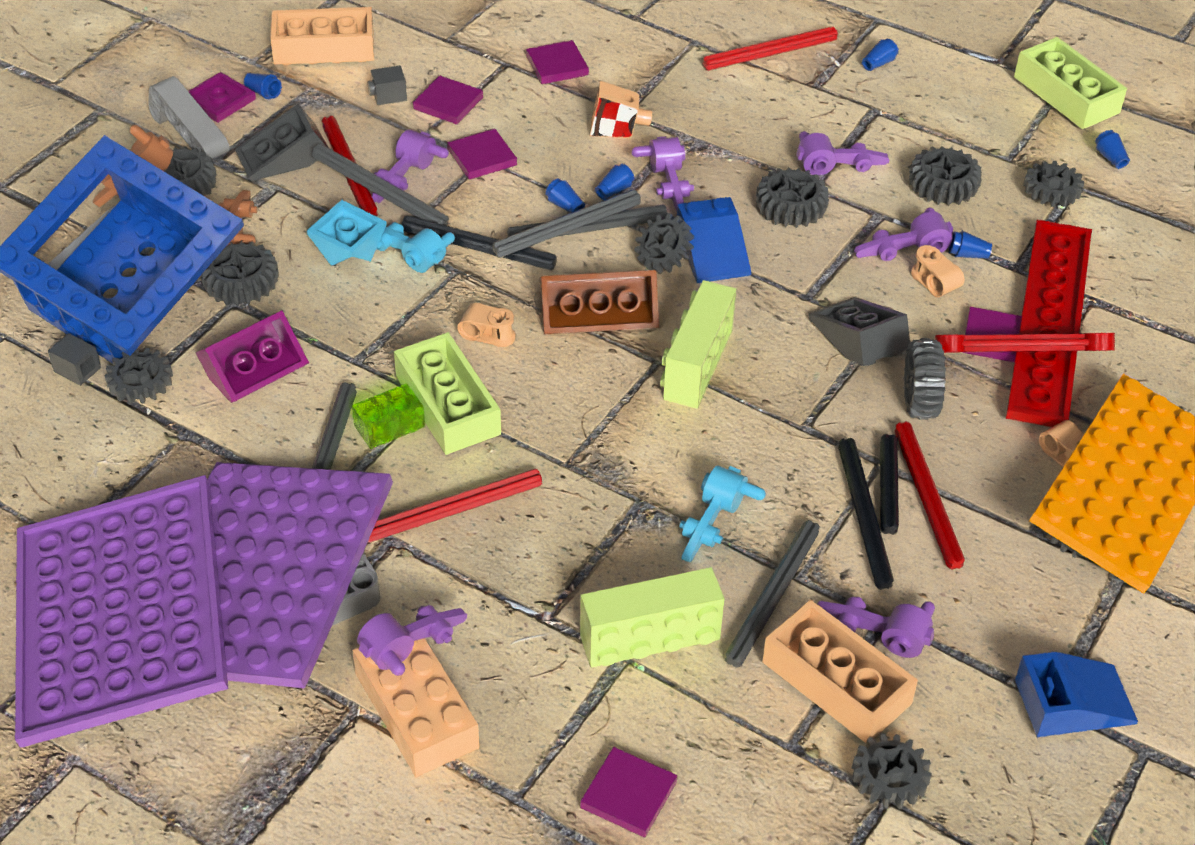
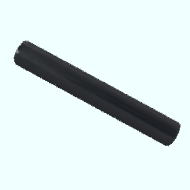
[880,434,899,535]

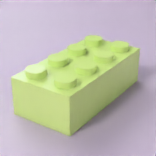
[1014,37,1127,129]
[660,280,737,409]
[394,332,501,455]
[580,567,725,667]

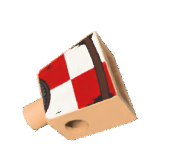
[590,81,652,138]

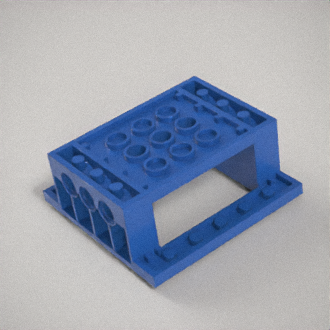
[0,135,244,364]

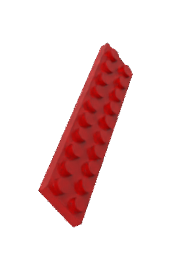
[1006,220,1092,427]

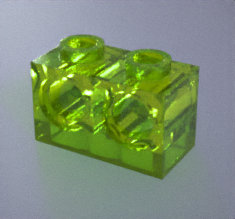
[352,383,425,449]

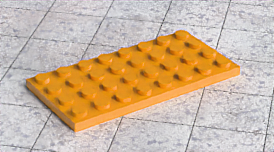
[1029,373,1195,594]

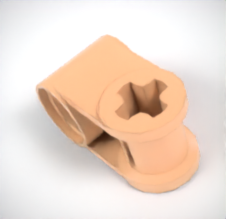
[911,245,965,297]
[457,303,516,347]
[1039,420,1084,467]

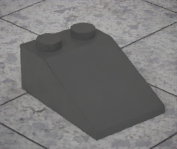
[235,104,328,181]
[808,297,910,366]

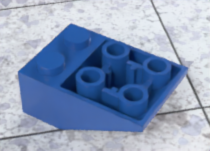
[1015,652,1138,737]

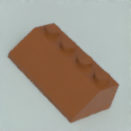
[539,270,659,334]

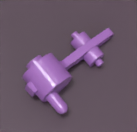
[372,129,449,203]
[796,131,889,175]
[632,136,694,212]
[854,208,953,261]
[817,597,935,658]
[357,605,468,676]

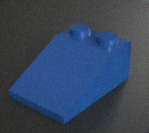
[677,197,751,283]

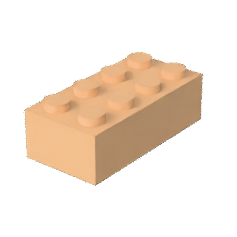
[271,7,374,65]
[762,600,918,744]
[352,638,479,778]

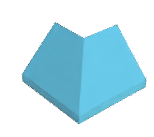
[307,200,386,266]

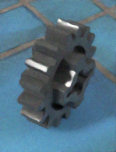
[1024,161,1084,207]
[634,213,695,274]
[105,348,173,404]
[852,733,932,809]

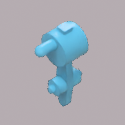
[376,222,455,273]
[679,465,766,563]

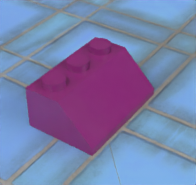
[196,310,309,403]

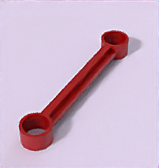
[935,333,1115,353]

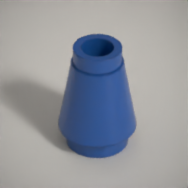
[862,39,899,71]
[244,73,282,100]
[1095,130,1130,169]
[595,164,634,200]
[545,178,585,213]
[948,230,992,259]

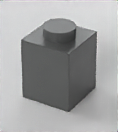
[367,65,407,105]
[48,334,101,386]

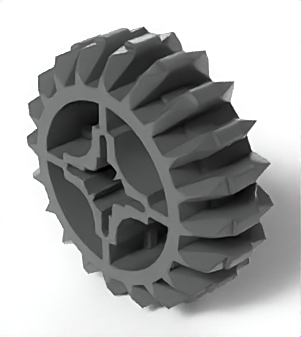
[164,146,217,196]
[909,146,982,206]
[756,167,829,228]
[201,241,279,307]
[903,338,946,420]

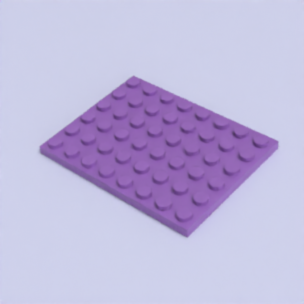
[208,462,393,689]
[15,475,228,748]

